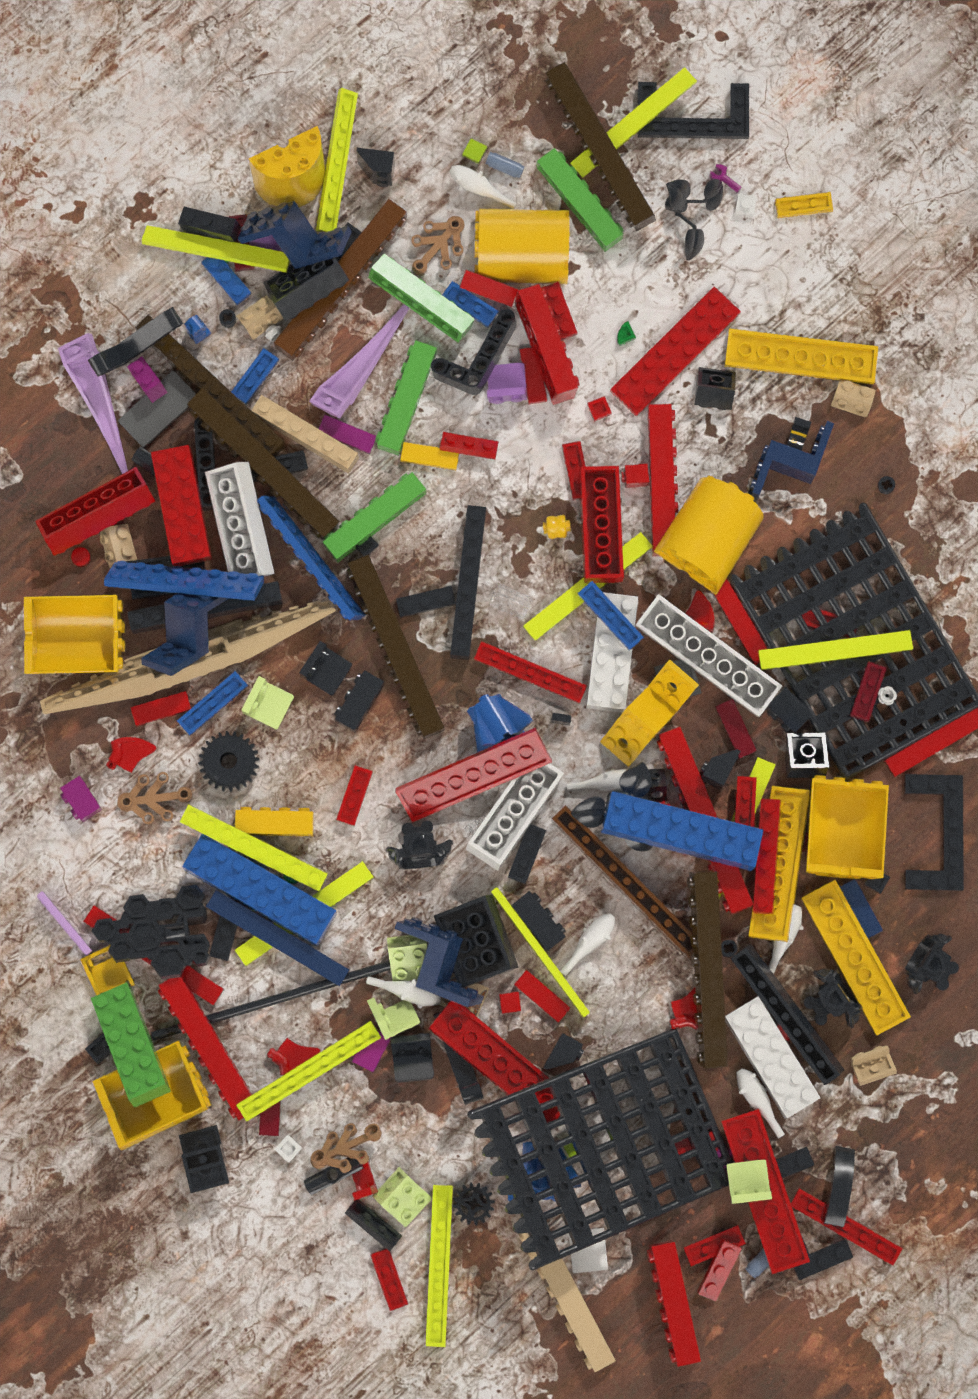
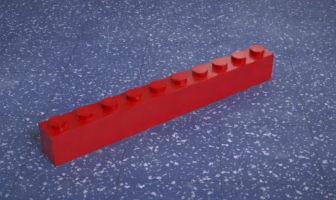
[656,727,753,915]

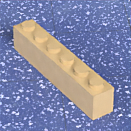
[251,395,359,474]

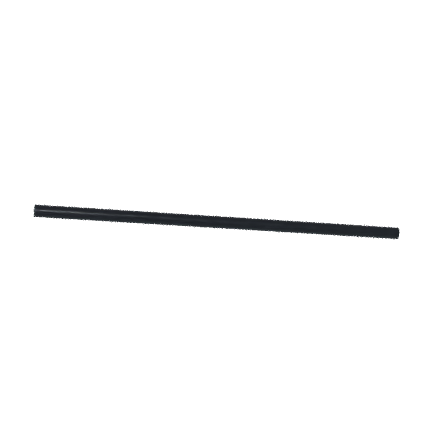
[151,960,391,1041]

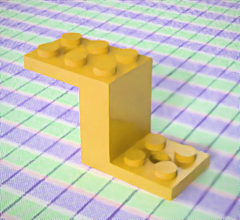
[600,660,699,767]

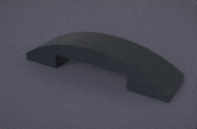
[824,1146,855,1227]

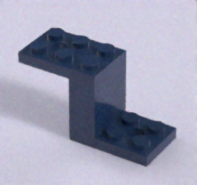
[238,201,352,269]
[748,421,834,503]
[141,593,229,676]
[395,917,484,1007]

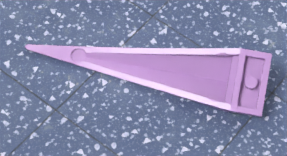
[309,304,409,419]
[58,333,128,474]

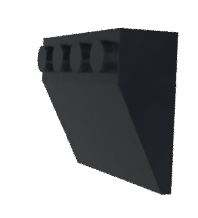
[263,258,349,321]
[434,895,519,988]

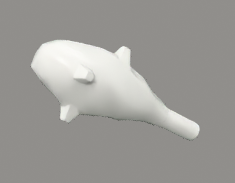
[449,165,516,209]
[567,769,628,793]
[768,905,804,974]
[560,914,615,976]
[366,976,441,1008]
[736,1069,785,1138]

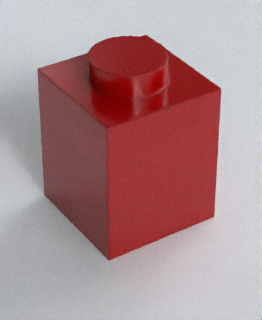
[621,463,649,488]

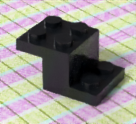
[179,1125,230,1193]

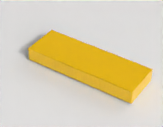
[775,192,833,218]
[400,442,459,471]

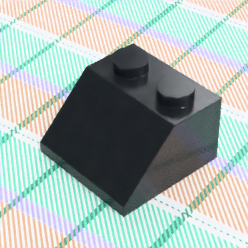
[356,147,395,187]
[694,367,736,410]
[766,687,813,733]
[785,733,829,778]
[699,749,741,790]
[542,1033,584,1070]

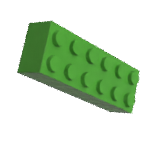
[91,982,171,1108]

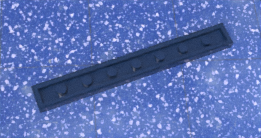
[206,890,350,987]

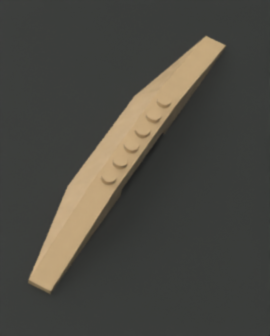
[40,598,336,714]

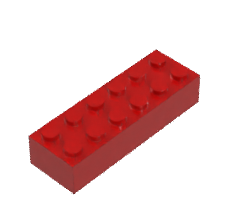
[514,284,580,405]
[151,445,212,566]
[579,466,624,583]
[35,467,155,556]
[646,1240,701,1367]

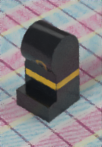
[787,417,812,451]

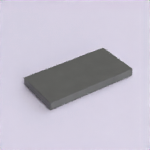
[118,371,196,449]

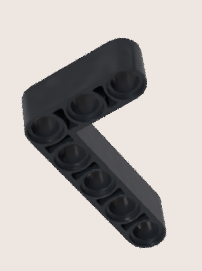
[87,307,183,377]
[431,309,517,395]
[194,418,216,511]
[433,1012,484,1105]

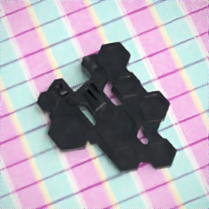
[92,884,210,980]

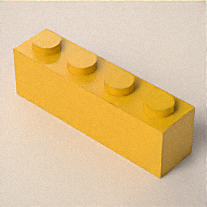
[235,807,314,837]

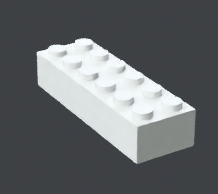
[205,462,274,577]
[586,592,638,713]
[466,764,564,871]
[725,996,820,1119]

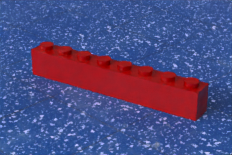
[648,404,678,557]
[158,975,253,1121]

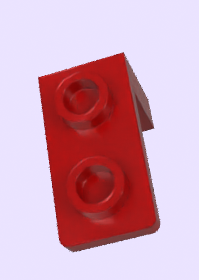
[352,1156,378,1201]

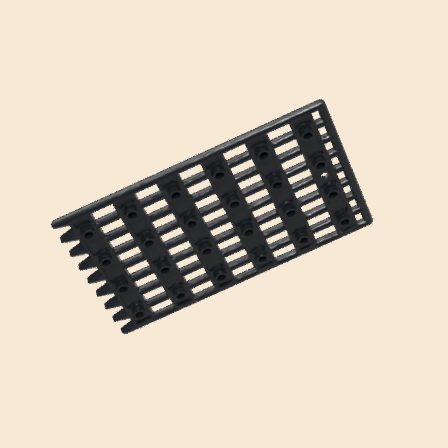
[728,502,978,780]
[467,1029,733,1271]

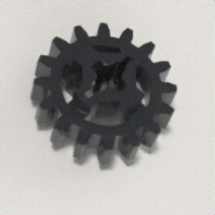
[452,1182,495,1226]

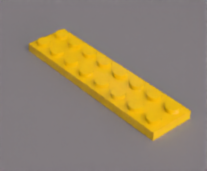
[724,328,878,385]
[749,786,811,942]
[801,880,911,1036]

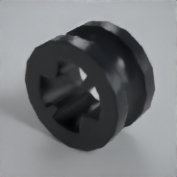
[219,309,237,328]
[878,476,895,494]
[721,940,738,957]

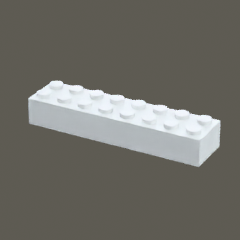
[635,594,782,717]

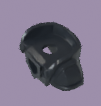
[385,820,454,870]
[903,933,959,994]
[804,968,863,1029]

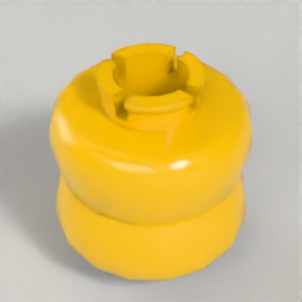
[543,515,571,539]

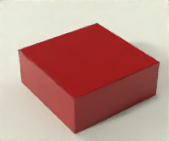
[587,396,612,422]
[499,992,521,1014]

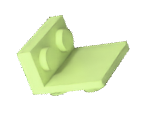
[242,676,294,730]
[387,935,427,981]
[367,998,420,1040]
[727,1159,772,1204]
[373,1167,432,1227]

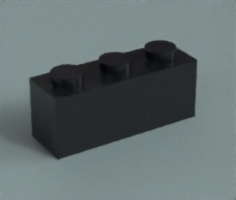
[178,206,241,243]
[334,670,385,733]
[511,891,566,952]

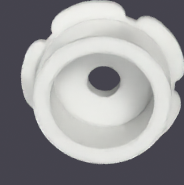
[265,325,282,342]
[878,686,897,705]

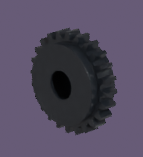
[198,731,260,793]

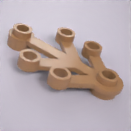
[411,216,465,276]
[117,772,193,825]
[310,1123,382,1173]

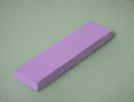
[37,891,94,956]

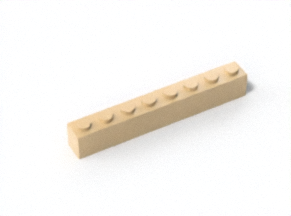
[518,1233,616,1372]

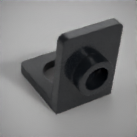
[647,768,667,803]

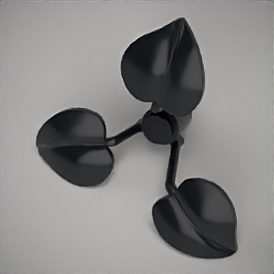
[665,179,723,261]
[571,762,653,852]

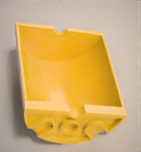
[248,126,325,207]
[474,208,570,284]
[654,475,764,595]
[24,595,125,674]
[806,775,889,879]
[92,1040,211,1151]

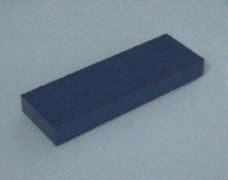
[840,879,883,938]

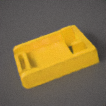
[80,945,135,996]

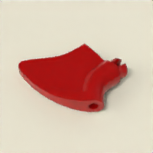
[685,590,715,633]
[106,737,157,773]
[669,987,698,1030]
[267,1038,321,1076]

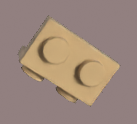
[236,295,283,339]
[831,380,876,417]
[100,524,137,568]
[851,1046,897,1086]

